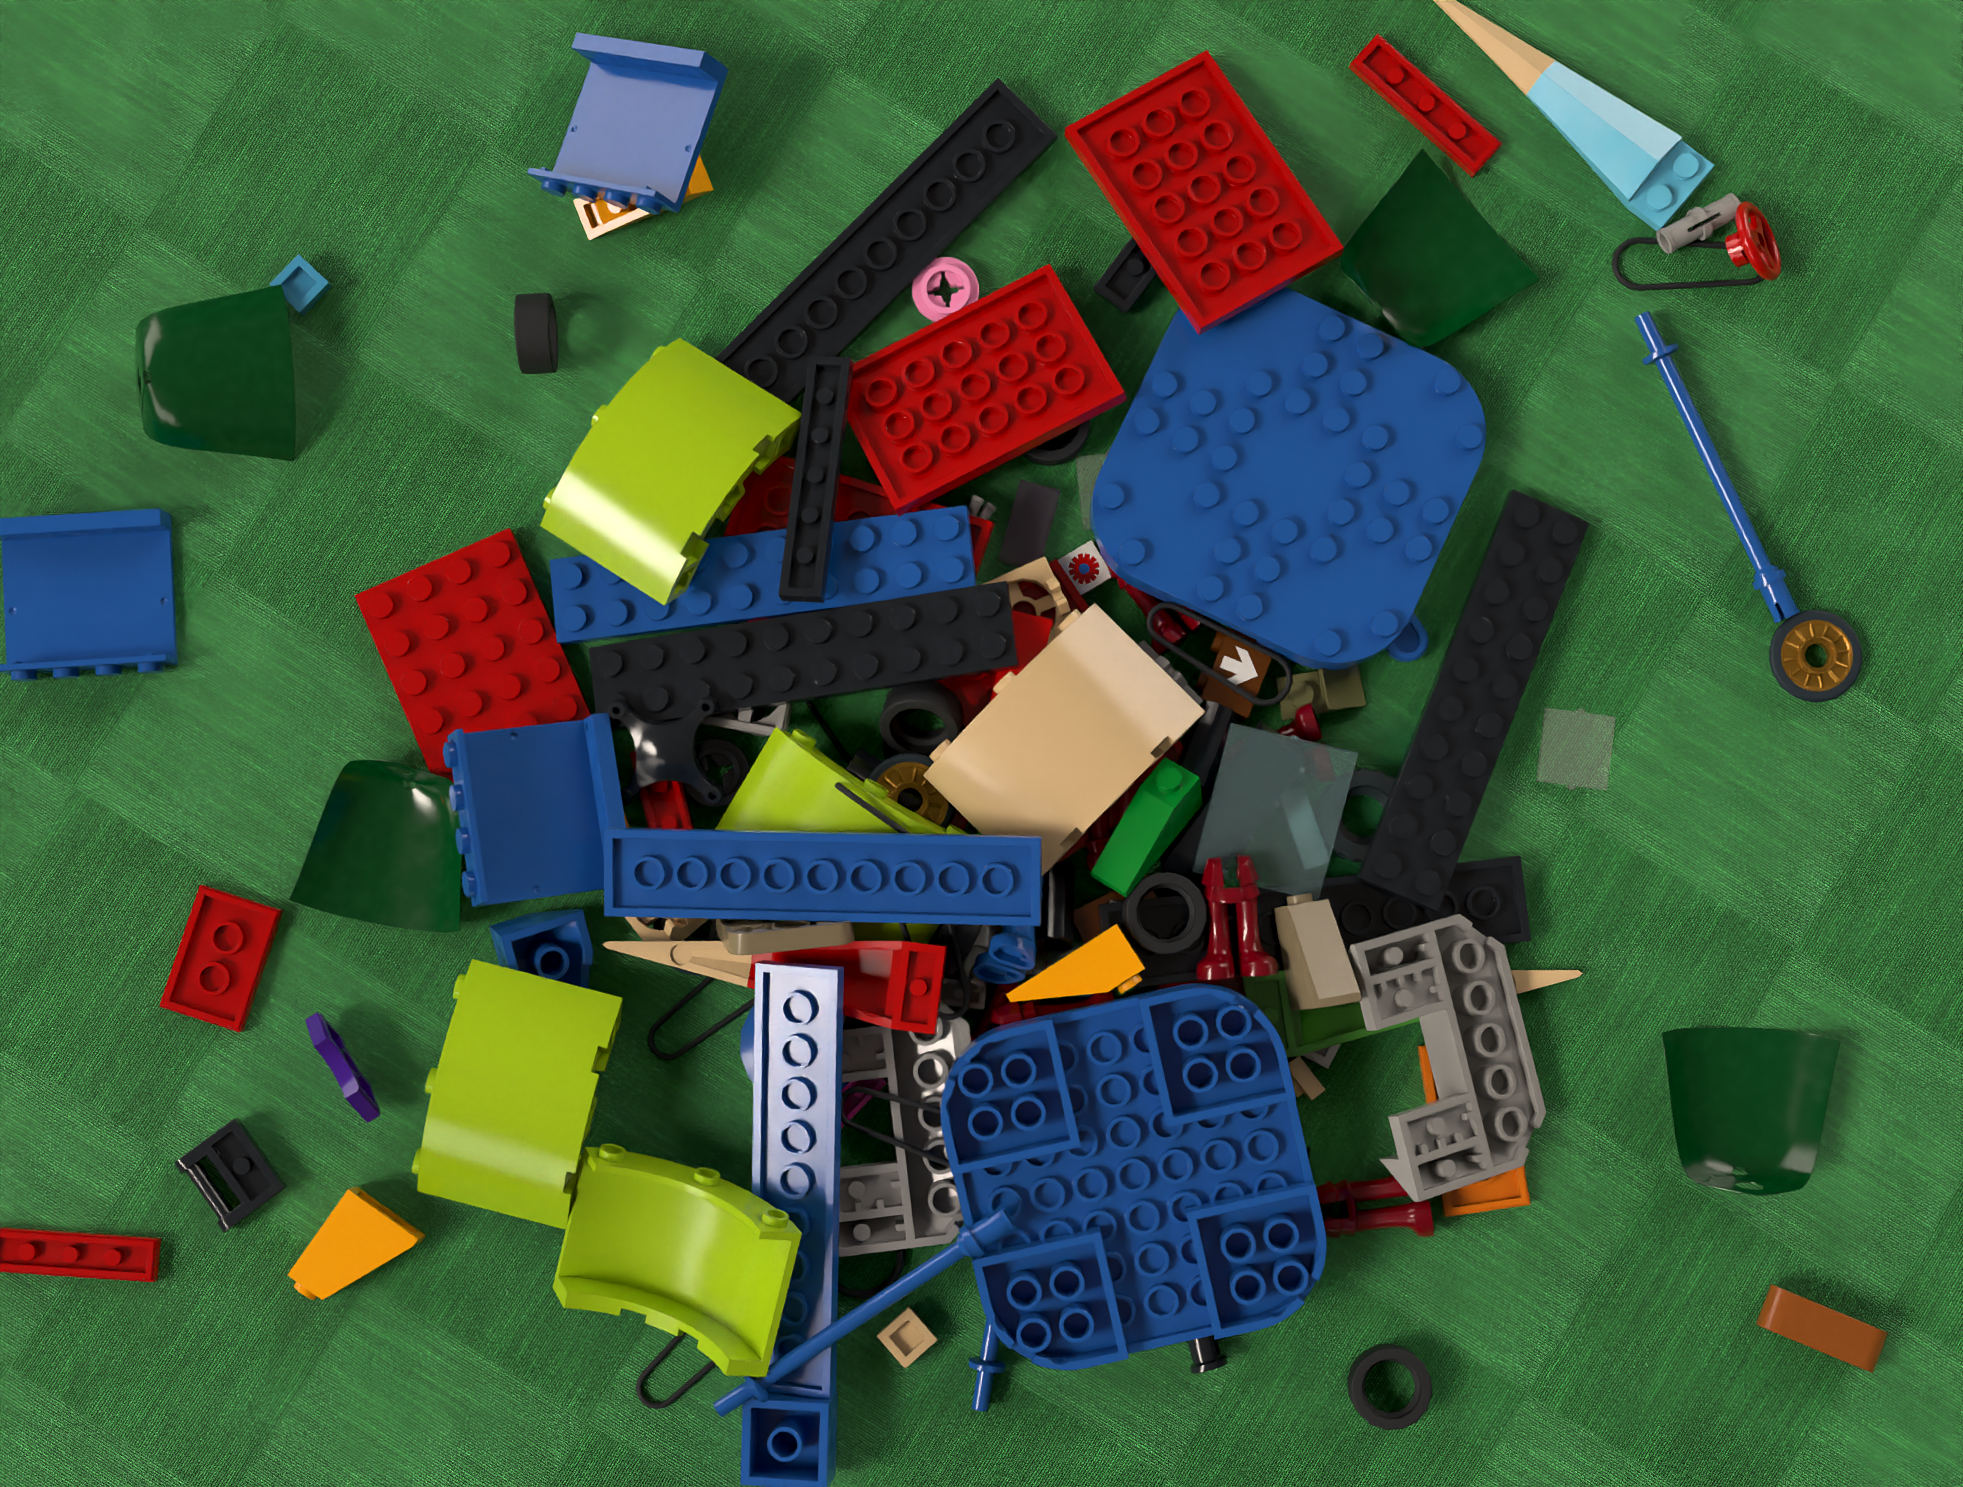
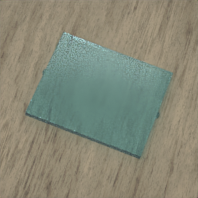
[1192,723,1358,901]

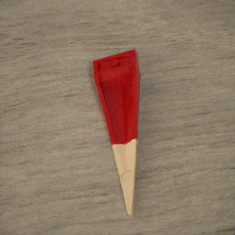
[603,940,947,1035]

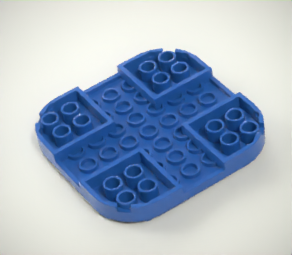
[1089,287,1486,670]
[940,983,1327,1370]

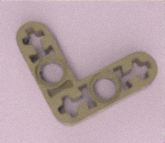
[716,919,855,955]

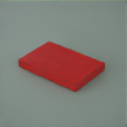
[159,885,284,1032]

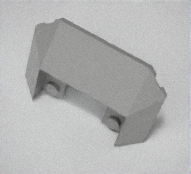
[1348,914,1546,1202]
[839,1001,971,1257]

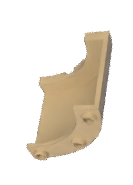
[923,603,1205,876]

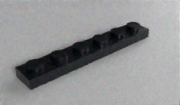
[778,356,854,603]

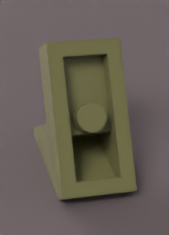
[1274,664,1366,721]

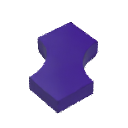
[305,1012,381,1123]

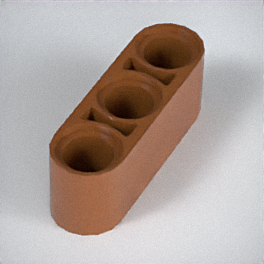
[1756,1284,1889,1373]

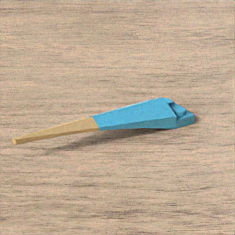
[1433,0,1715,231]

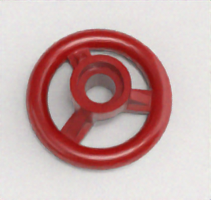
[1725,201,1781,281]

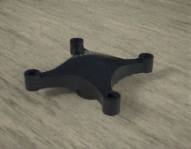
[608,695,724,807]

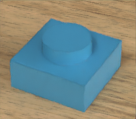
[270,254,332,316]

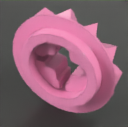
[912,257,979,323]

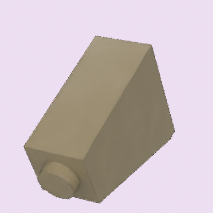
[1273,893,1362,1011]

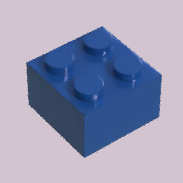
[740,1390,838,1487]

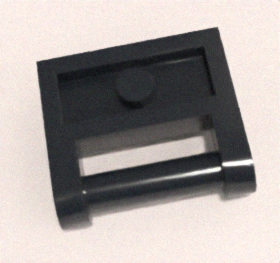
[174,1118,288,1233]

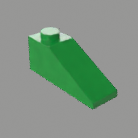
[1091,757,1203,898]

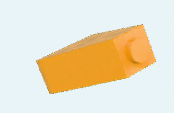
[288,1186,426,1300]

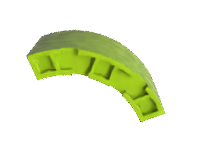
[540,338,802,606]
[715,727,969,944]
[412,959,623,1230]
[553,1143,802,1377]

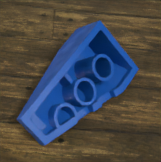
[489,909,593,989]

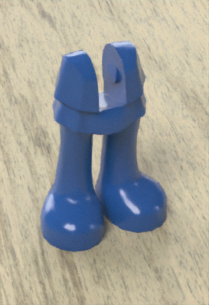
[973,876,1043,984]

